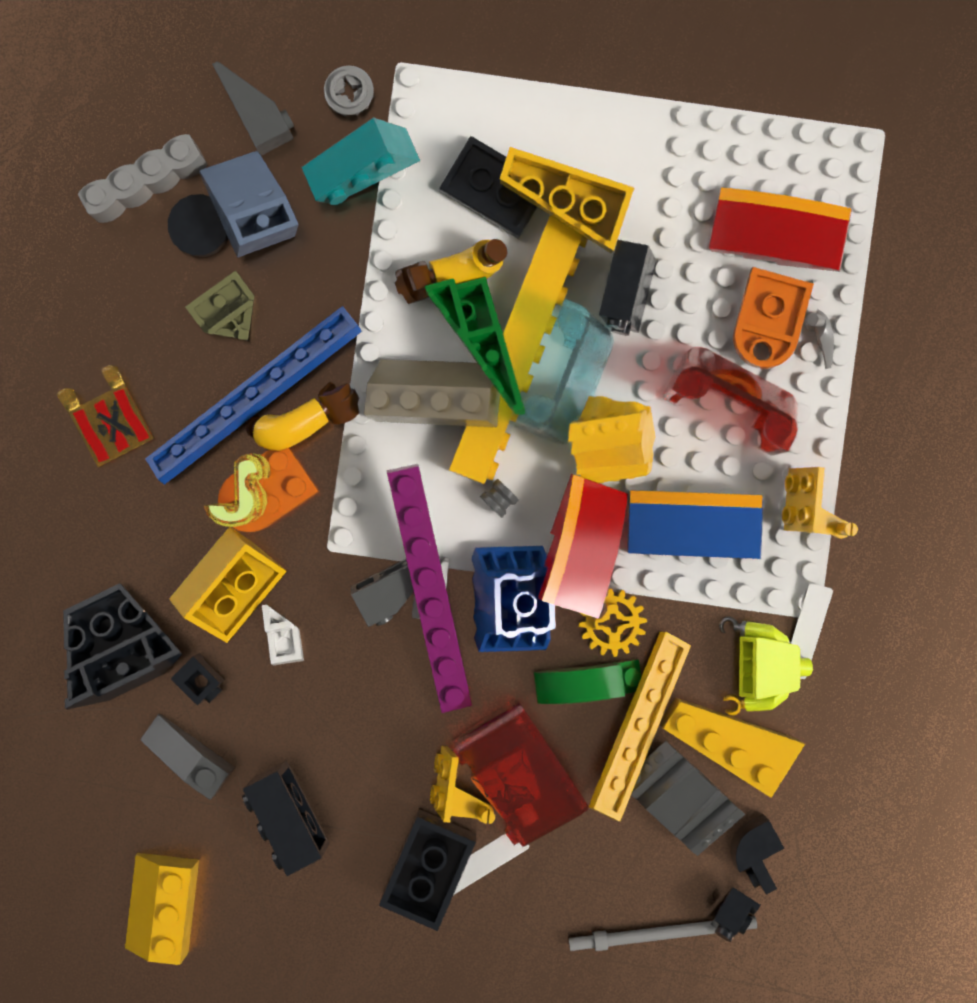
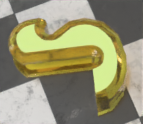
[204,453,271,527]

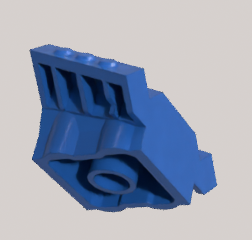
[471,546,555,652]

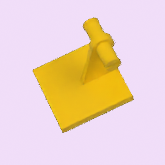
[782,467,858,539]
[430,745,495,824]

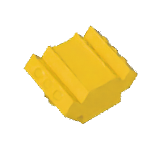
[568,396,656,484]

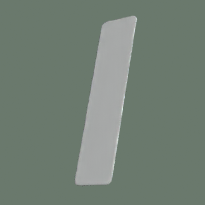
[791,583,833,679]
[454,827,529,894]

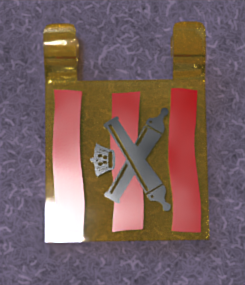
[57,365,154,467]

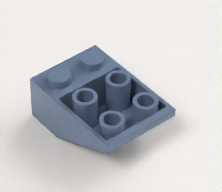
[199,150,299,258]

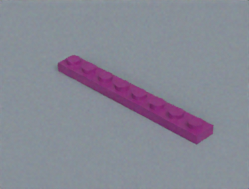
[386,464,472,713]

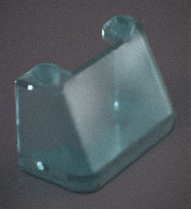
[514,299,614,445]

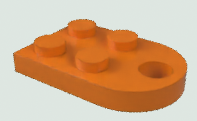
[733,267,814,369]
[218,448,320,532]

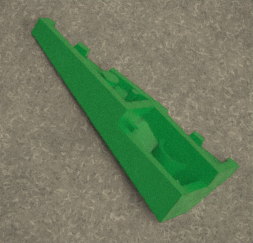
[425,277,525,415]

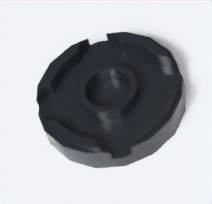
[167,194,228,257]

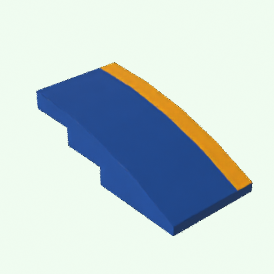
[628,490,764,559]

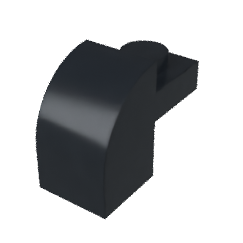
[730,814,785,895]

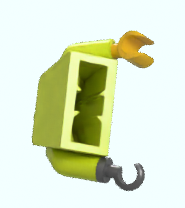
[719,617,813,715]

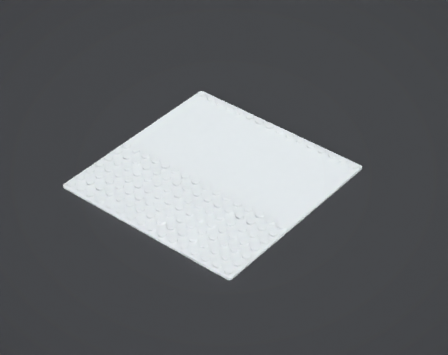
[327,62,885,618]

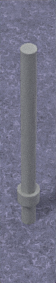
[568,916,757,951]

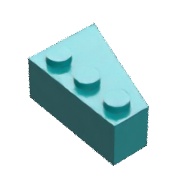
[301,118,420,205]

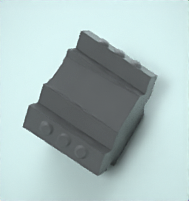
[631,741,745,856]

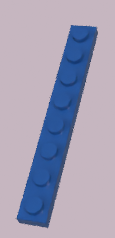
[145,306,362,485]

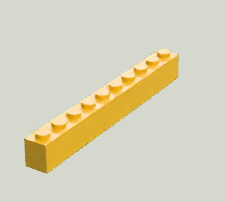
[449,215,588,485]

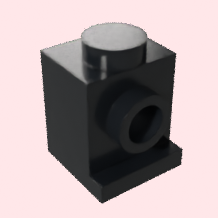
[171,653,225,706]
[710,887,761,943]

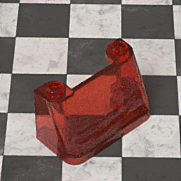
[661,347,798,456]
[452,698,590,847]

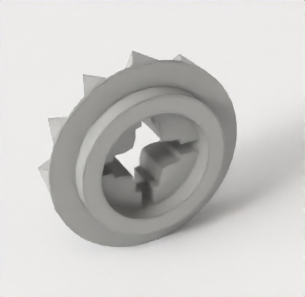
[324,66,374,116]

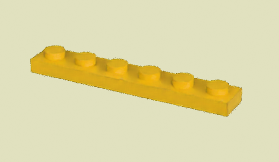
[588,632,691,822]

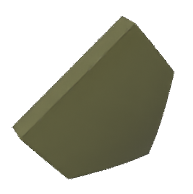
[185,270,255,340]

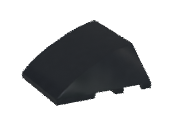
[63,583,182,710]

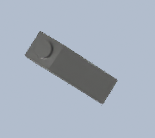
[212,61,294,156]
[351,553,440,627]
[140,714,236,800]

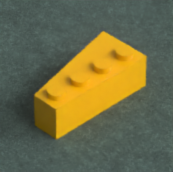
[500,147,634,253]
[660,697,805,798]

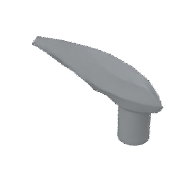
[807,309,834,369]

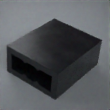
[599,239,656,336]

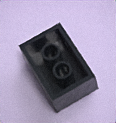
[242,760,329,876]
[379,809,476,931]

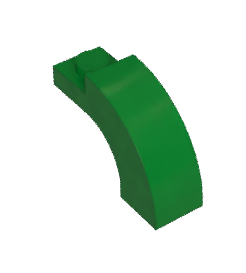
[534,659,641,704]

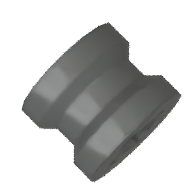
[480,479,519,518]

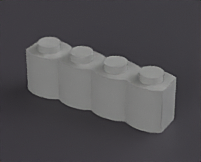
[78,134,208,223]

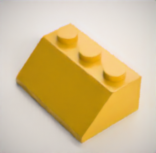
[169,526,287,643]
[125,853,199,965]

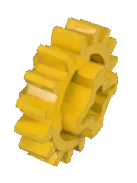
[578,588,647,657]

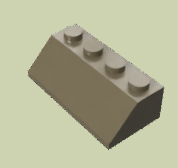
[364,359,500,428]

